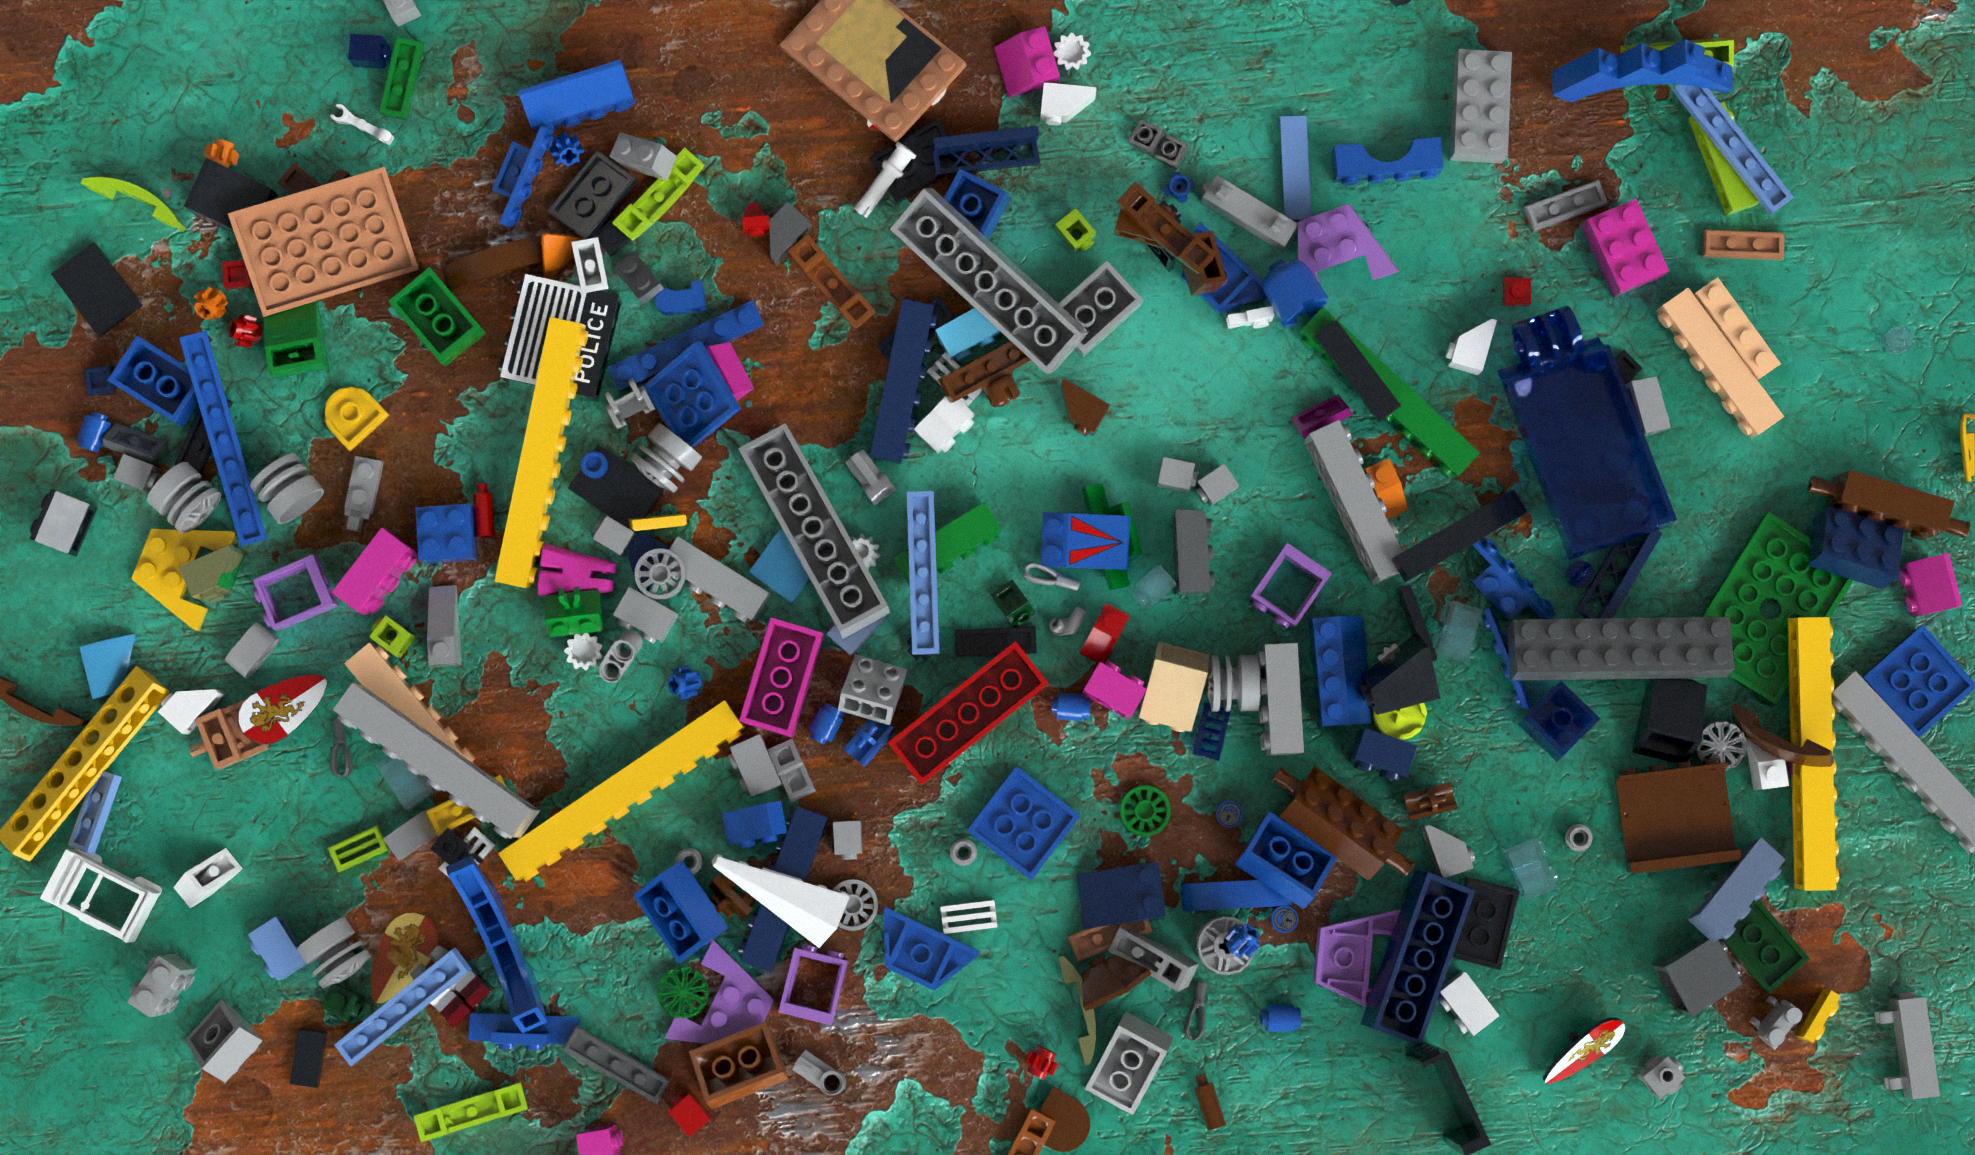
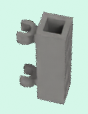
[1200,175,1298,252]
[1874,991,1940,1099]

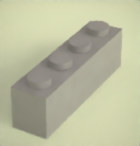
[661,536,771,623]

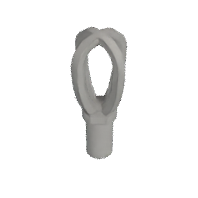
[1024,562,1080,591]

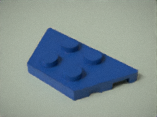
[1181,222,1267,314]
[884,907,980,991]

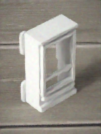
[40,848,162,943]

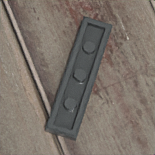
[562,1025,671,1104]

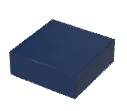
[84,365,117,397]

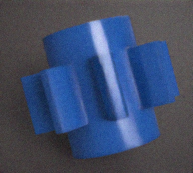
[549,132,584,167]
[668,665,702,700]
[1225,923,1260,958]

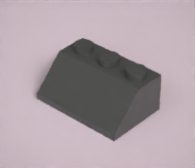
[1172,509,1215,596]

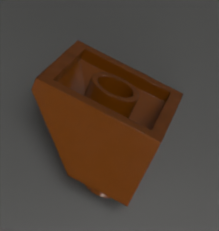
[1082,955,1151,1012]

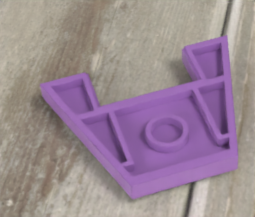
[1298,204,1400,285]
[1313,909,1401,1007]
[665,939,775,1044]

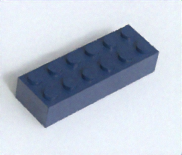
[1361,870,1475,1046]

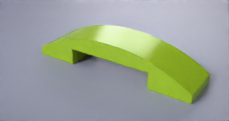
[612,147,704,241]
[81,177,186,232]
[414,1082,528,1142]

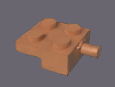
[189,698,271,770]

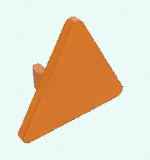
[541,232,584,280]

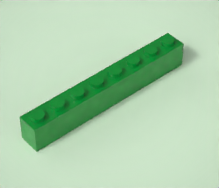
[1298,307,1480,479]

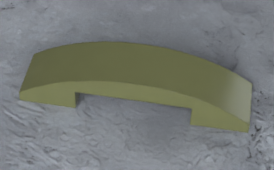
[1058,955,1096,1065]

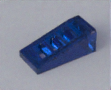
[1192,703,1231,762]

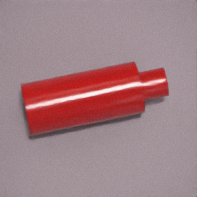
[473,484,495,538]

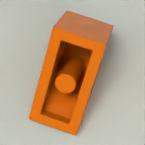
[1364,458,1408,520]

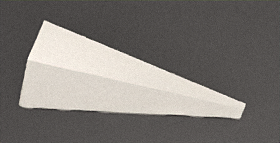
[711,854,850,948]

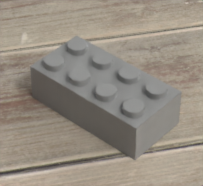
[1449,49,1512,164]
[1255,643,1304,756]

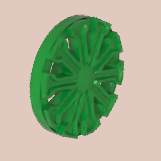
[1120,785,1171,836]
[658,967,709,1019]

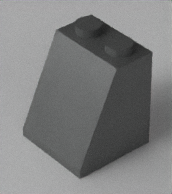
[1652,936,1742,1017]

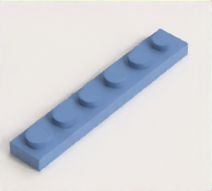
[1672,84,1794,215]
[907,491,939,655]
[334,947,472,1066]

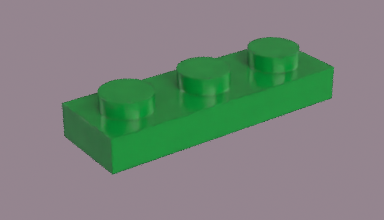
[379,37,424,121]

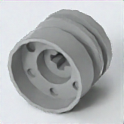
[630,423,702,493]
[250,453,324,524]
[147,462,222,534]
[1206,655,1260,712]
[1195,916,1255,975]
[296,917,371,988]

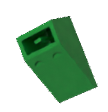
[264,300,329,378]

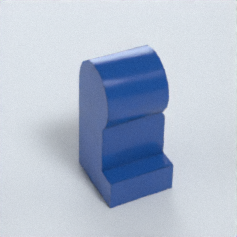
[655,280,707,316]

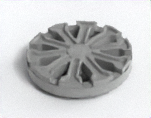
[635,549,686,599]
[1695,720,1747,771]
[832,879,878,931]

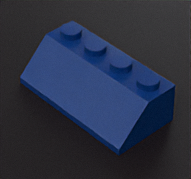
[518,60,636,134]
[1309,616,1373,728]

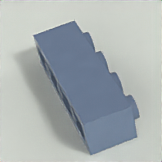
[1688,837,1785,942]

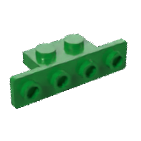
[1082,484,1143,590]

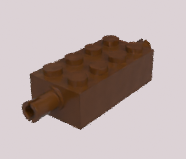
[1807,470,1970,541]
[1271,766,1415,881]

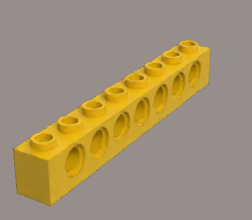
[0,666,170,862]

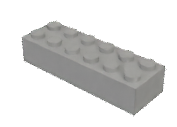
[1304,420,1406,585]

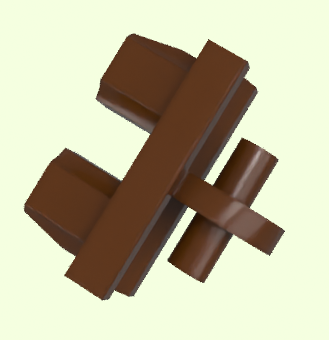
[1403,782,1458,821]
[708,874,757,921]

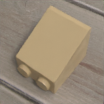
[1139,641,1210,732]

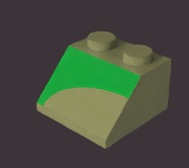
[179,545,245,603]

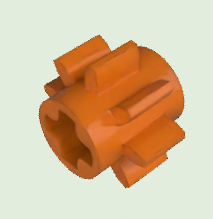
[203,139,239,168]
[193,286,228,321]

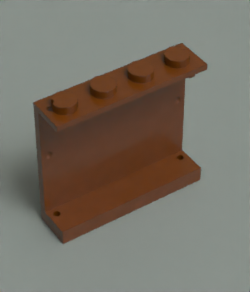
[1614,758,1742,874]

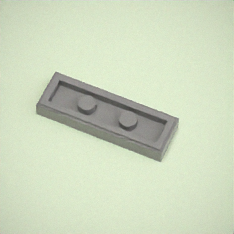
[1523,180,1608,233]

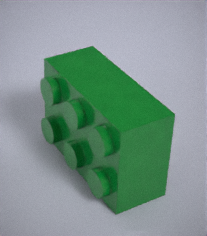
[389,267,486,367]

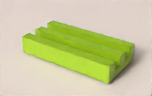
[328,825,390,872]

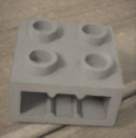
[838,654,907,725]
[127,954,197,1017]

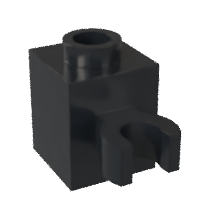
[430,828,484,865]

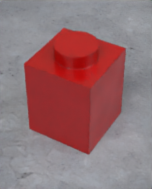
[668,1092,712,1137]

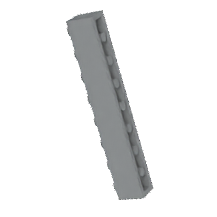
[1831,671,1975,854]

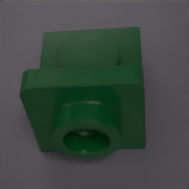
[990,580,1035,627]
[321,983,364,1022]

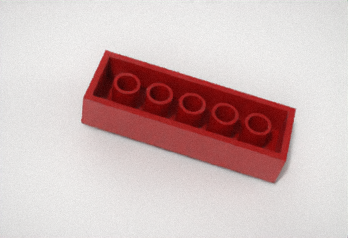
[887,641,1049,785]

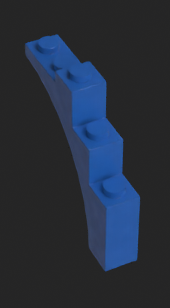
[1552,39,1733,103]
[446,856,548,1033]

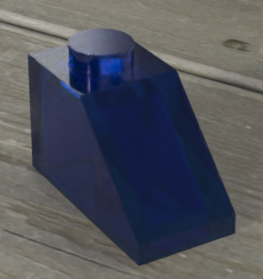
[627,532,670,596]

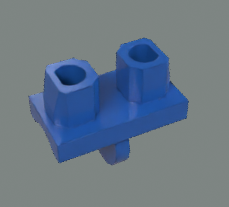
[844,719,896,767]

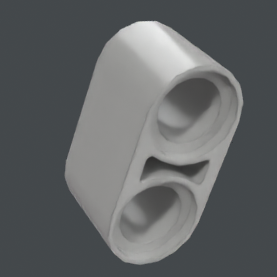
[225,622,279,678]
[599,630,643,683]

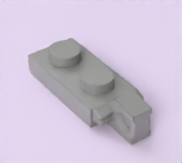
[344,456,384,532]

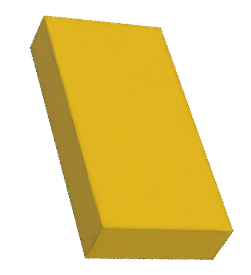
[629,513,687,531]

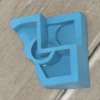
[79,634,137,700]

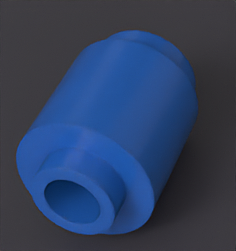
[76,411,111,453]
[1051,692,1091,721]
[808,703,844,745]
[1260,1004,1301,1032]

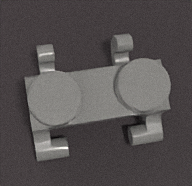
[604,378,655,429]
[1749,995,1803,1050]

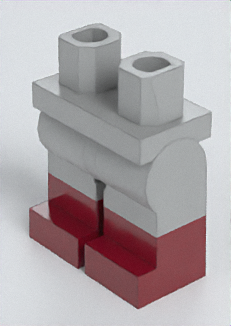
[410,945,495,1028]

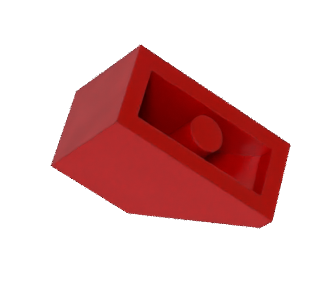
[1080,603,1130,664]

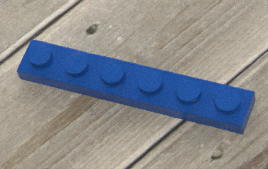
[608,300,765,393]

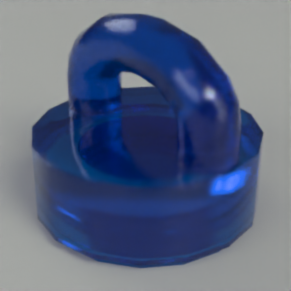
[1566,561,1594,588]

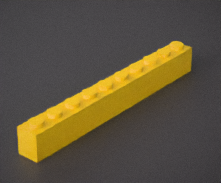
[494,317,588,588]
[1788,617,1839,891]
[498,700,745,882]

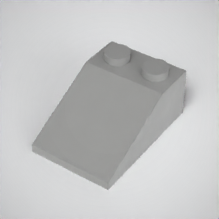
[1085,1011,1174,1115]

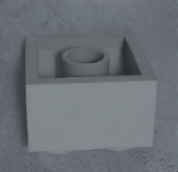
[184,999,262,1083]

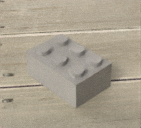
[1059,261,1143,358]

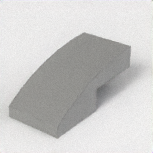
[768,739,816,802]
[383,806,437,861]

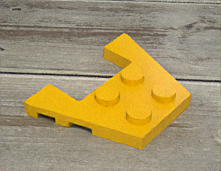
[131,529,237,631]

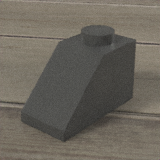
[769,201,812,267]

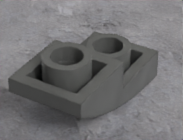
[1128,119,1189,170]

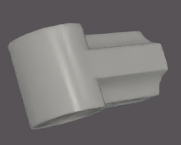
[845,449,896,506]
[792,1049,846,1095]

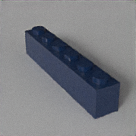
[870,299,938,464]
[738,806,829,972]

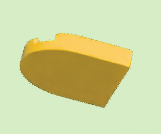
[324,387,389,451]

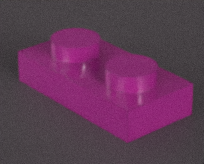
[1291,394,1352,439]

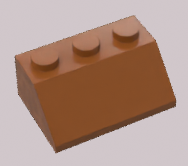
[689,1022,789,1109]

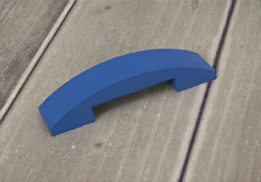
[1182,880,1292,911]

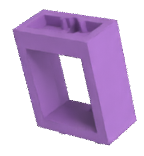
[1249,543,1332,629]
[253,554,339,631]
[778,943,849,1025]

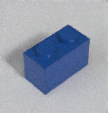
[722,801,787,848]

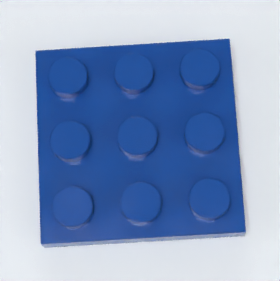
[643,341,741,448]
[1862,625,1975,738]
[967,766,1081,880]

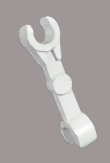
[330,104,394,145]

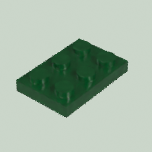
[1722,899,1810,994]

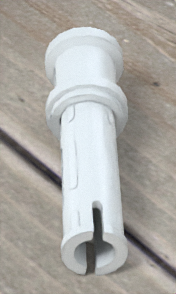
[854,142,917,218]

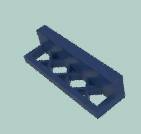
[931,126,1040,177]
[1575,519,1663,619]

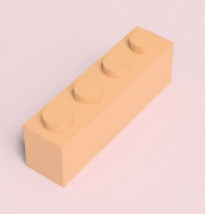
[1694,277,1781,380]

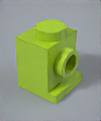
[1055,208,1096,253]
[369,615,417,658]

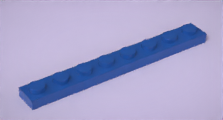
[179,331,267,546]

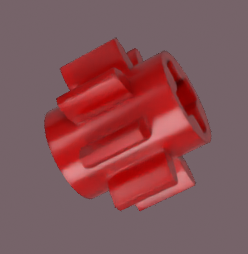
[229,314,262,348]
[1024,1045,1059,1080]

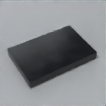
[869,118,963,204]
[547,150,638,240]
[51,242,143,337]
[568,444,665,533]
[1452,877,1520,970]

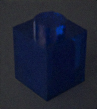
[348,34,391,69]

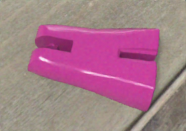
[538,543,617,596]

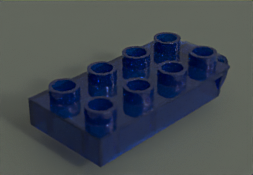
[1497,306,1677,560]

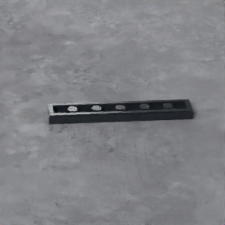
[1391,489,1527,582]

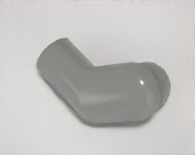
[1049,606,1087,636]

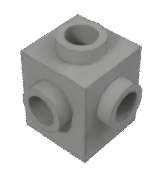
[1637,1054,1686,1099]

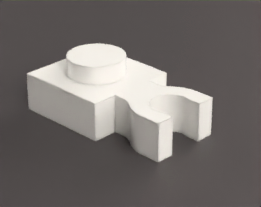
[1226,306,1274,329]

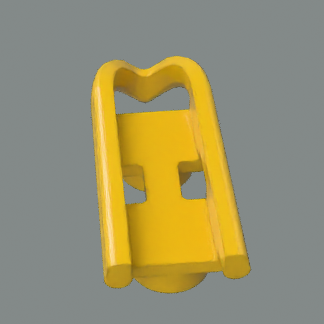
[1959,413,1975,482]

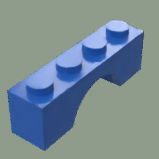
[1332,137,1444,186]

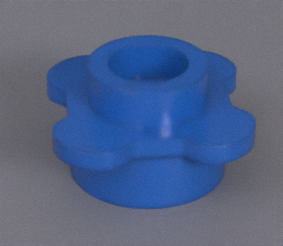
[1164,172,1195,203]

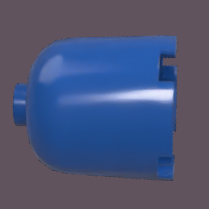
[1263,259,1329,328]

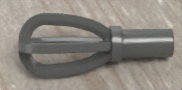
[330,720,353,778]
[1184,981,1207,1040]

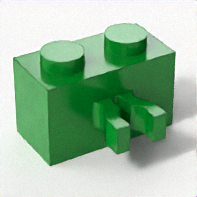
[545,586,604,637]

